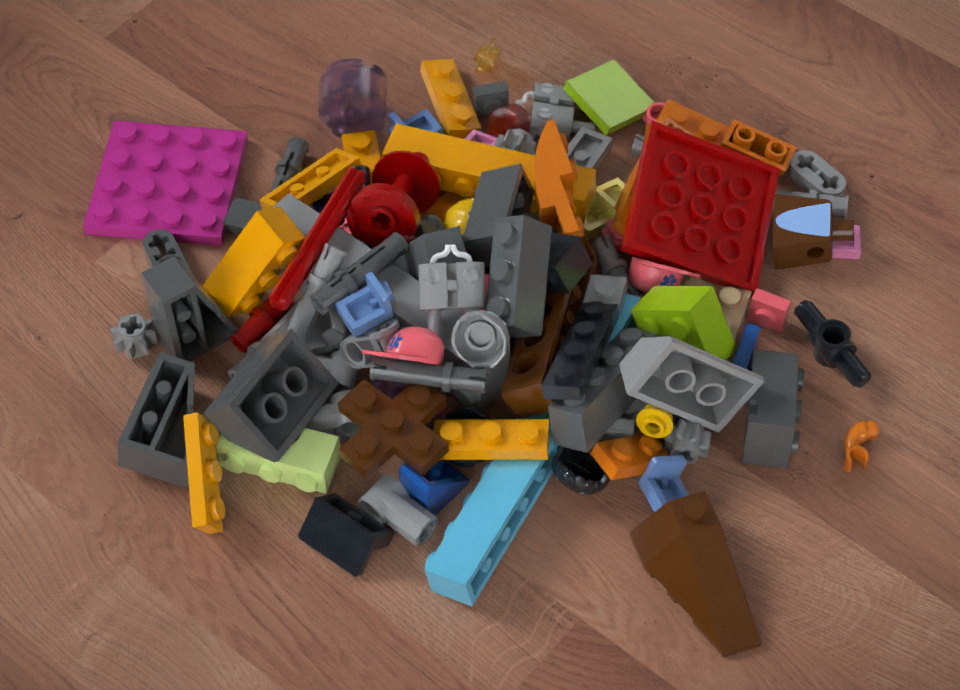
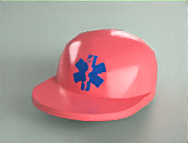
[628,257,701,294]
[362,327,444,365]

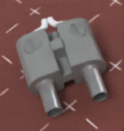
[515,82,595,138]
[418,245,486,337]

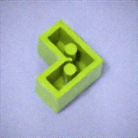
[631,286,737,360]

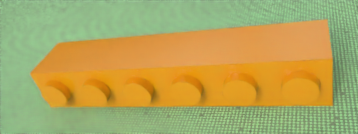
[382,123,596,223]

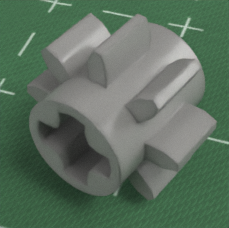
[494,129,537,155]
[110,312,158,360]
[663,418,712,464]

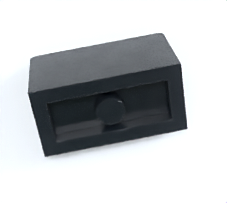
[298,493,394,577]

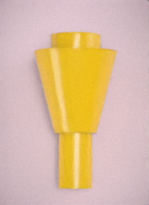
[636,403,673,438]

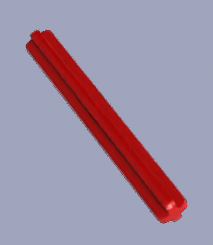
[269,167,365,310]

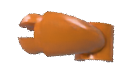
[843,420,879,472]

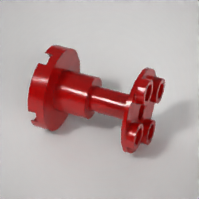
[347,151,440,249]

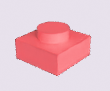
[748,288,791,333]

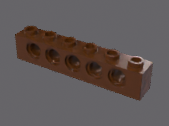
[501,234,599,419]

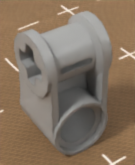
[339,319,400,369]

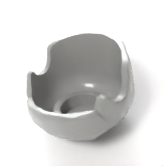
[305,306,350,356]
[451,310,510,368]

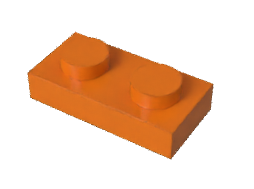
[590,434,670,481]

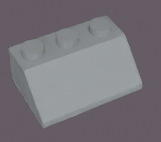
[619,336,765,433]

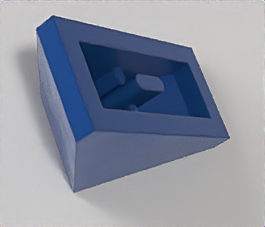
[399,460,470,515]

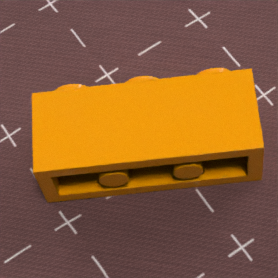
[203,206,305,317]

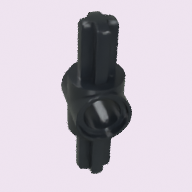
[794,300,871,388]

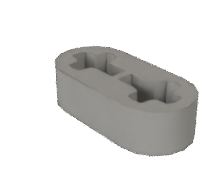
[789,150,846,196]

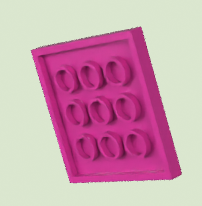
[83,120,248,246]

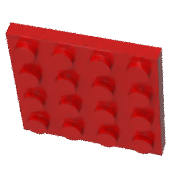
[620,121,779,297]

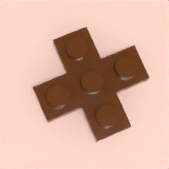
[338,379,449,479]

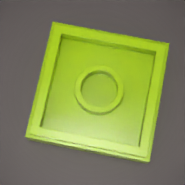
[563,59,655,136]

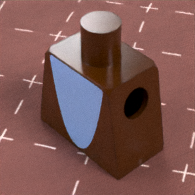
[773,194,854,269]

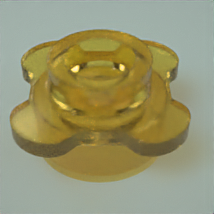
[473,38,502,74]

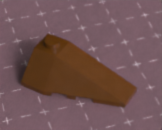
[630,491,762,658]

